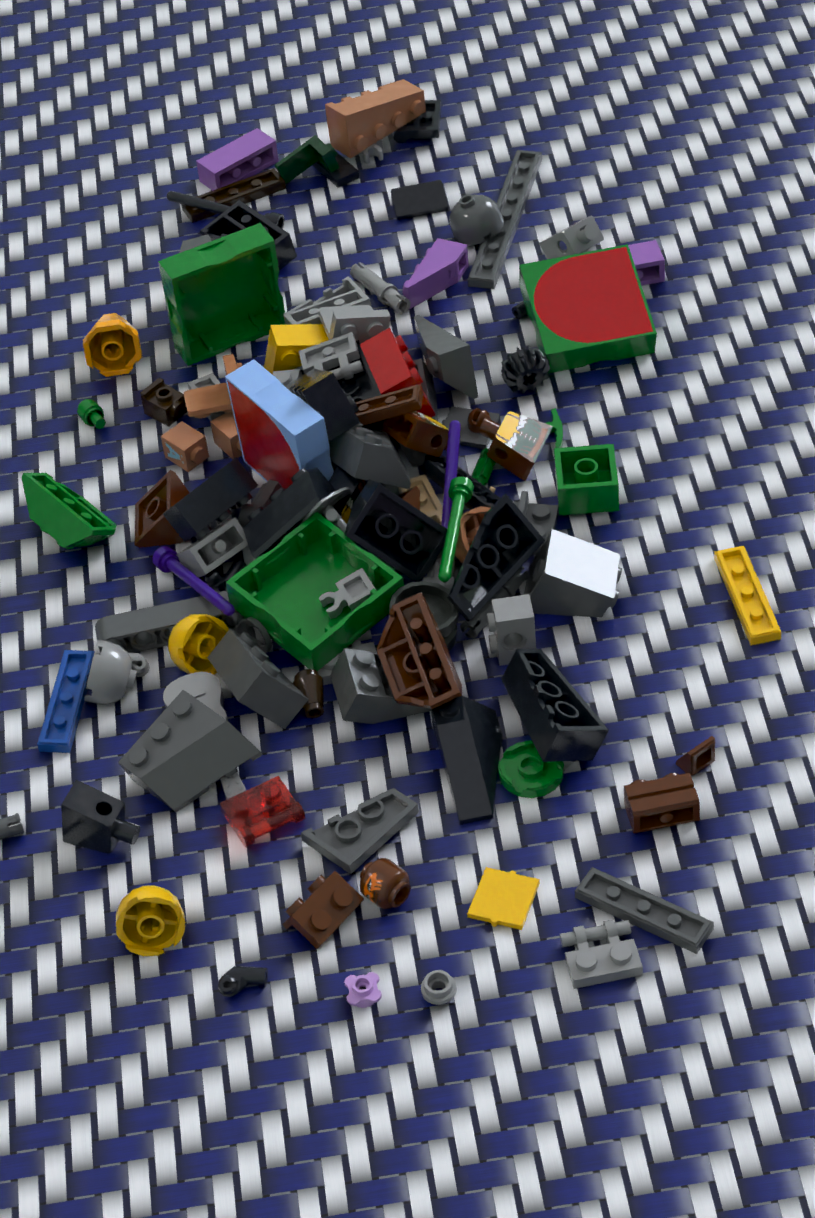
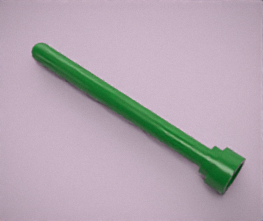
[438,477,474,583]

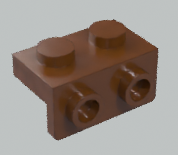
[282,871,364,949]

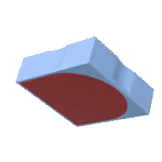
[225,359,334,489]

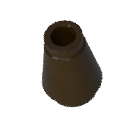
[293,669,324,719]

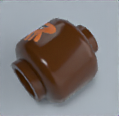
[360,858,411,909]

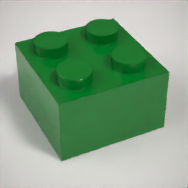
[554,444,619,515]

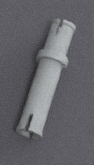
[350,262,411,315]

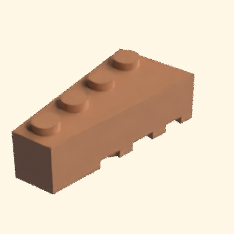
[325,79,426,158]

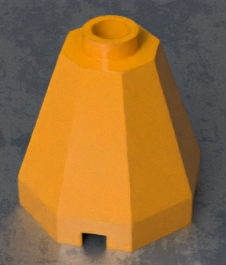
[83,313,142,377]

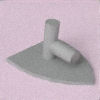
[301,487,351,533]

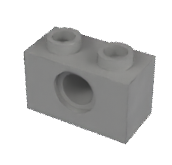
[177,517,248,577]
[487,594,536,666]

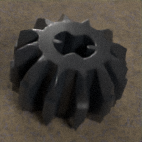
[501,345,550,394]

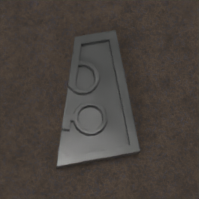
[301,788,419,874]

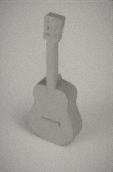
[163,672,247,803]

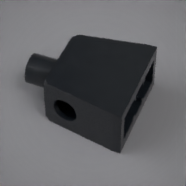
[61,780,140,854]

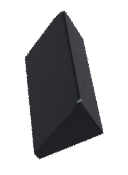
[391,180,448,220]

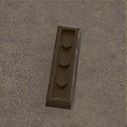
[181,168,286,223]

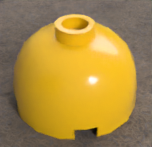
[168,614,229,675]
[116,885,185,956]

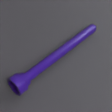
[441,420,461,548]
[153,546,235,616]

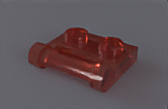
[220,776,306,847]

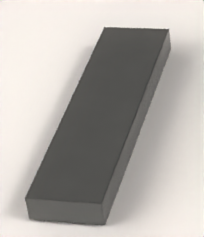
[575,867,714,954]

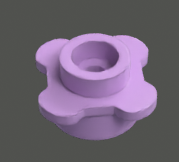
[344,972,382,1008]

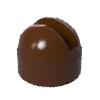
[468,408,491,433]

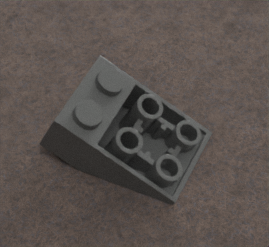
[330,648,431,724]

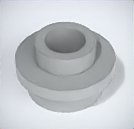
[421,970,457,1005]

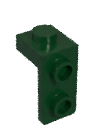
[275,135,339,184]

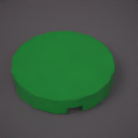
[498,740,564,798]

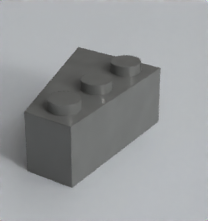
[207,629,308,729]

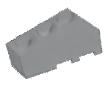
[283,276,371,325]

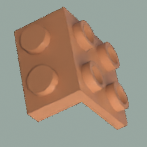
[183,354,242,418]

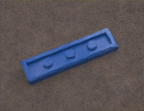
[37,650,95,753]

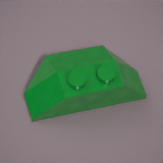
[21,473,117,549]

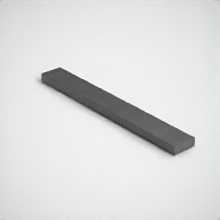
[468,150,542,289]

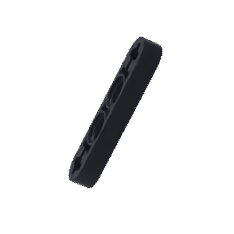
[422,454,500,510]

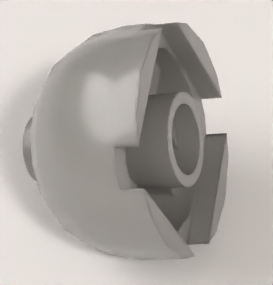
[85,640,137,705]

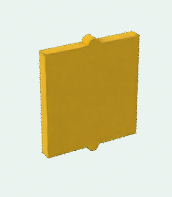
[467,867,540,930]

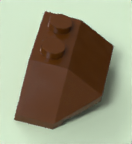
[377,592,462,709]

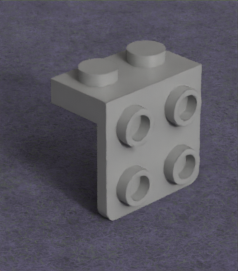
[318,305,391,344]

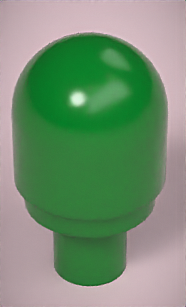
[77,399,106,429]

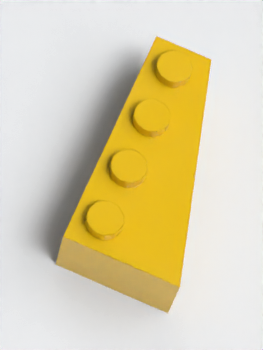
[264,324,329,375]

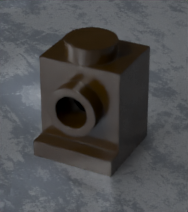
[140,377,187,427]

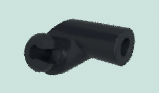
[218,966,268,997]

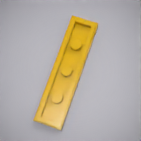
[714,546,781,646]

